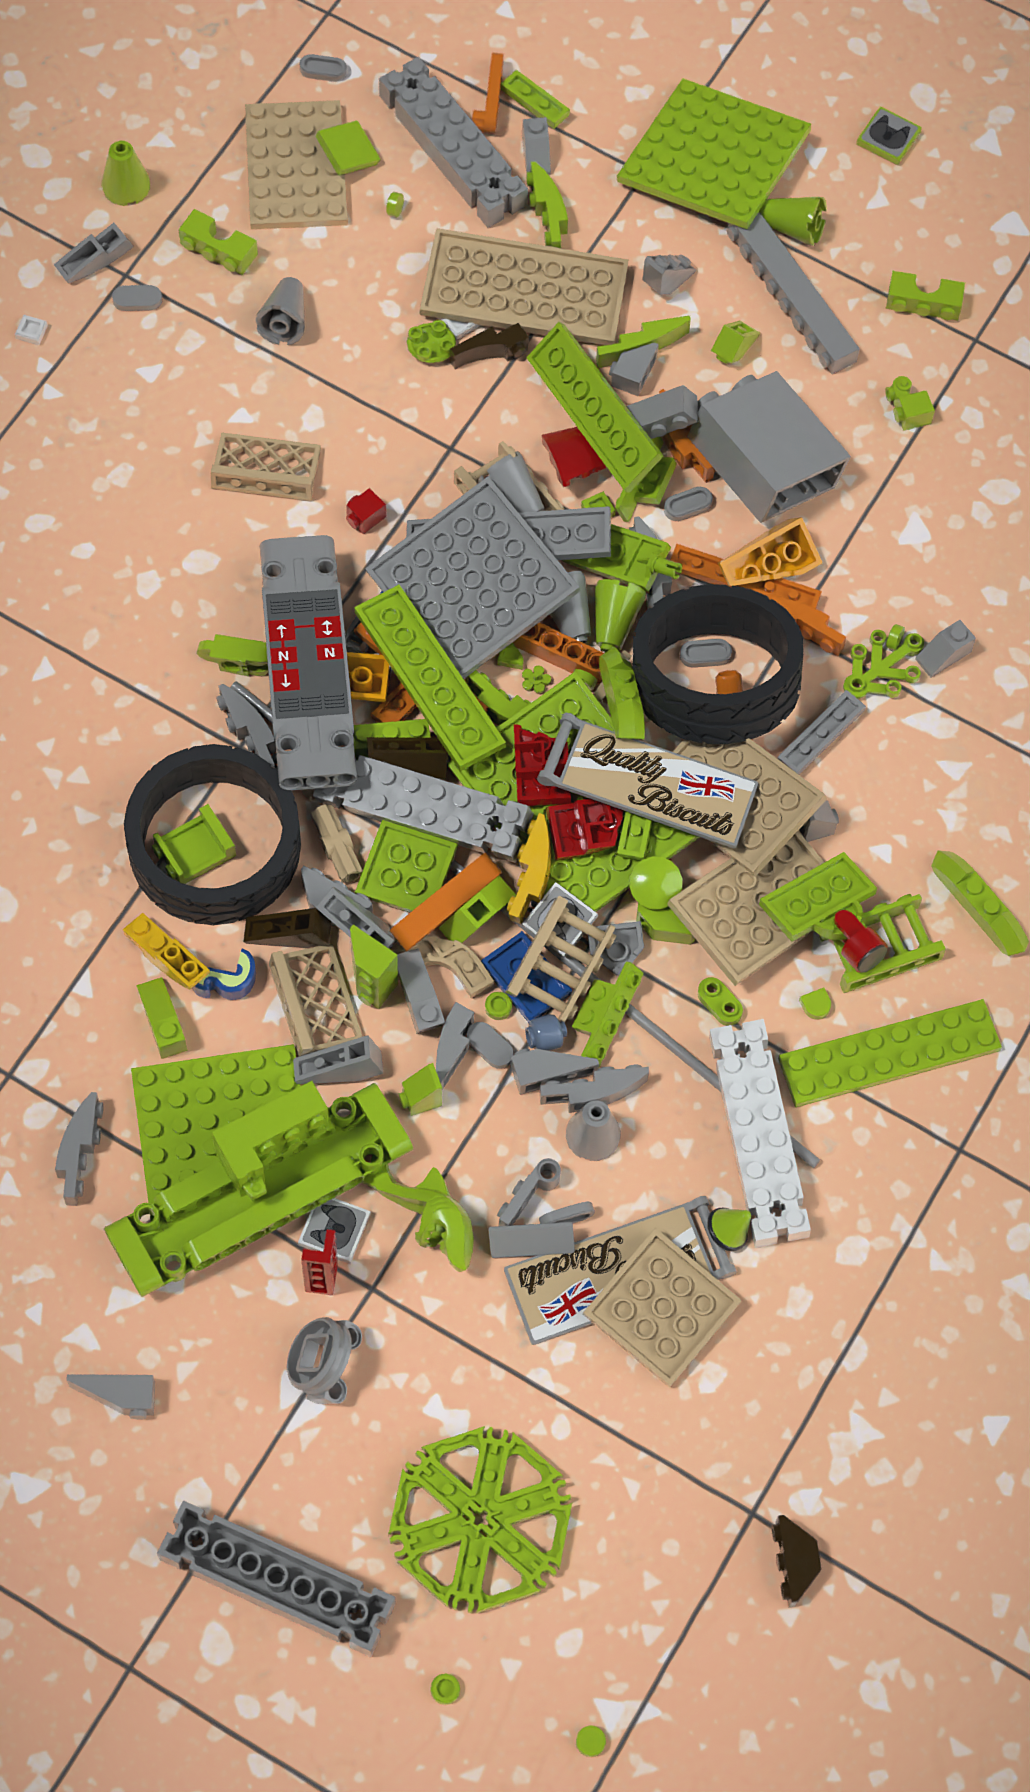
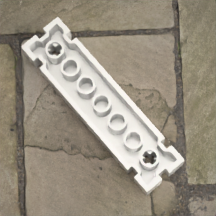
[709,1019,811,1248]

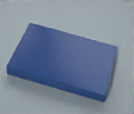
[481,931,572,1023]

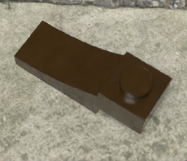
[450,323,529,369]

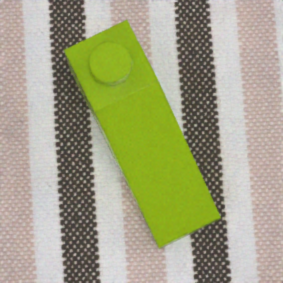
[136,977,187,1059]

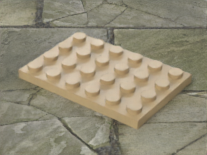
[245,100,348,230]
[673,738,827,876]
[667,831,824,986]

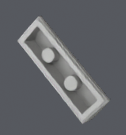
[489,1222,575,1258]

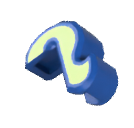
[192,948,256,1000]

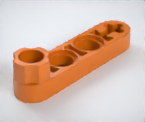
[472,52,504,134]

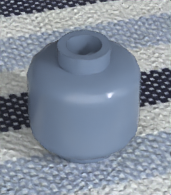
[525,1014,567,1051]

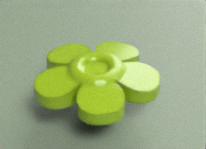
[522,665,551,693]

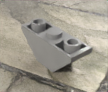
[642,254,697,295]
[301,865,373,926]

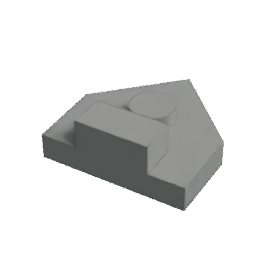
[588,921,644,977]

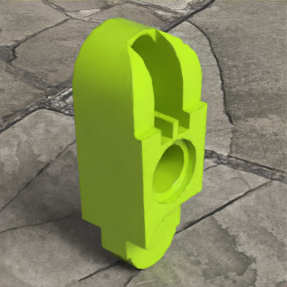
[197,634,268,677]

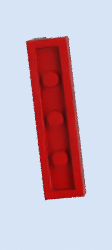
[301,1229,338,1296]

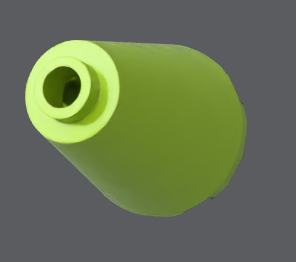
[101,140,150,206]
[759,196,827,246]
[595,579,646,653]

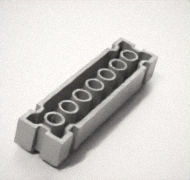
[379,56,528,228]
[313,755,534,863]
[157,1500,396,1657]

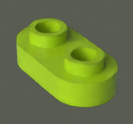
[697,977,743,1026]

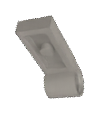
[497,1158,561,1226]

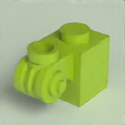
[885,376,935,431]

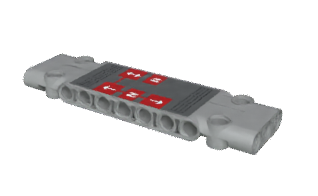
[260,535,357,790]

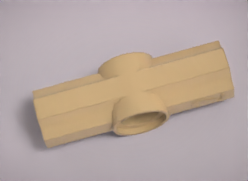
[311,804,363,883]

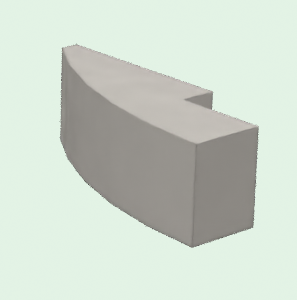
[53,222,134,284]
[436,1002,474,1090]

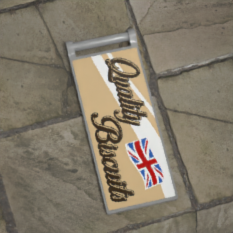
[537,713,758,848]
[504,1196,737,1345]

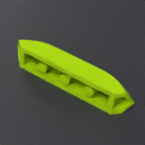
[599,647,645,740]
[931,850,1029,956]

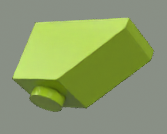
[711,320,761,364]
[398,1063,442,1116]

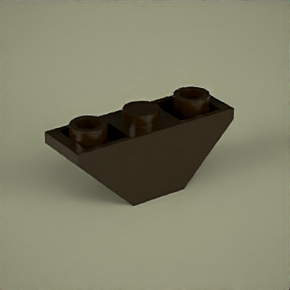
[772,1515,822,1608]

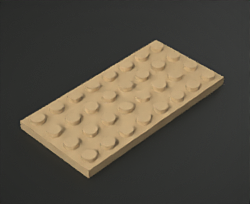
[419,228,629,345]

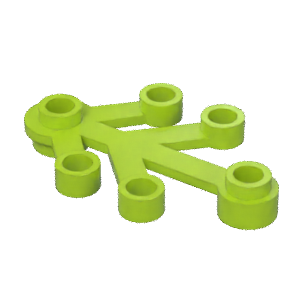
[843,630,924,699]

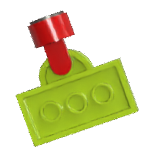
[759,852,888,972]

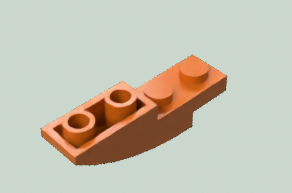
[659,389,715,483]
[768,596,846,656]

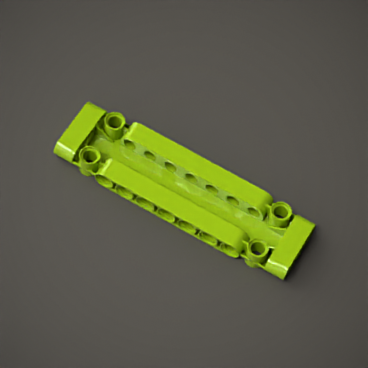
[104,1083,413,1297]

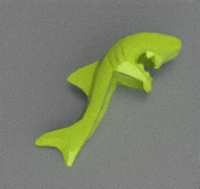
[361,1155,474,1272]

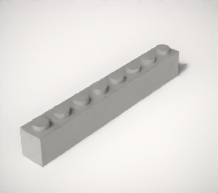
[727,212,860,374]

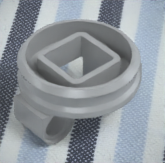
[287,1317,362,1404]

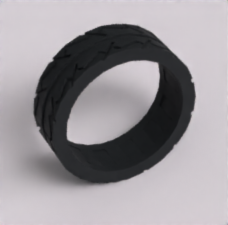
[632,584,803,744]
[124,744,301,926]

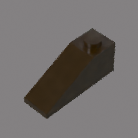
[366,737,448,779]
[243,908,331,948]

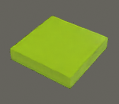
[315,120,381,176]

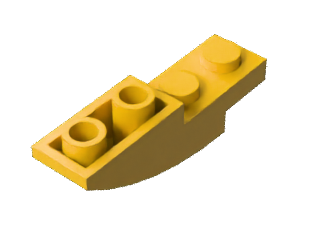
[507,813,551,924]
[122,913,210,990]

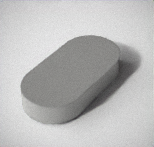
[299,54,347,82]
[112,285,162,311]
[664,487,713,521]
[680,639,732,668]
[467,1022,513,1069]
[539,1201,595,1224]

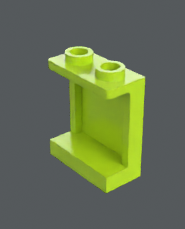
[151,804,236,884]

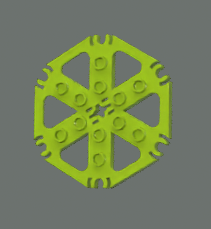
[388,1426,572,1614]

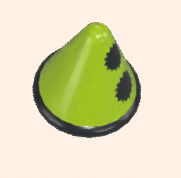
[707,1207,751,1252]

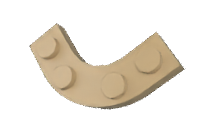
[393,936,494,998]

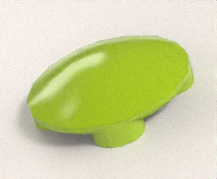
[407,320,456,363]
[629,856,682,910]

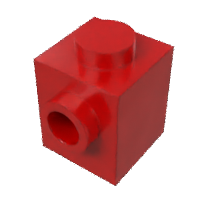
[346,488,386,534]

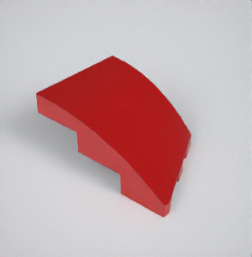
[541,427,606,487]
[514,724,571,806]
[546,799,624,860]

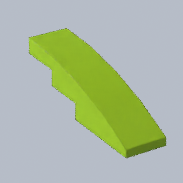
[596,315,691,368]

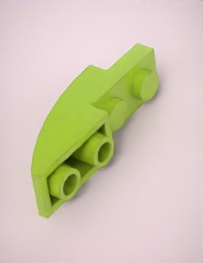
[526,161,568,248]
[466,670,531,725]

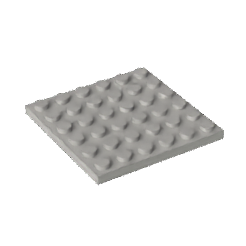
[365,476,581,679]

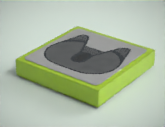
[856,106,922,165]

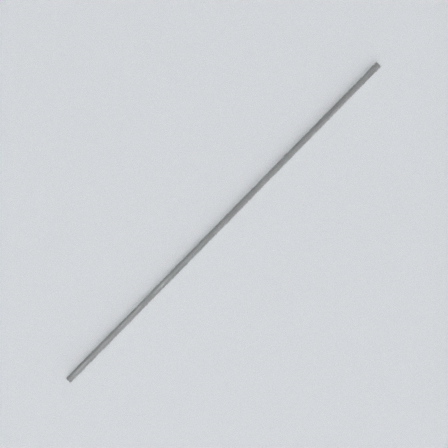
[230,681,820,1168]

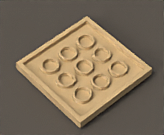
[583,1228,742,1388]

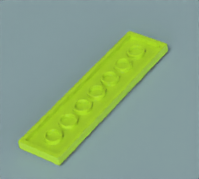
[526,322,664,493]
[354,584,506,771]
[778,999,1002,1108]

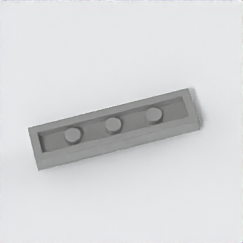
[777,690,866,774]

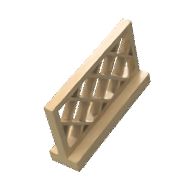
[210,432,321,501]
[269,943,363,1057]

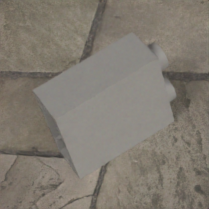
[687,371,851,523]

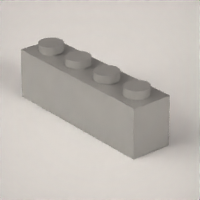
[626,385,698,439]

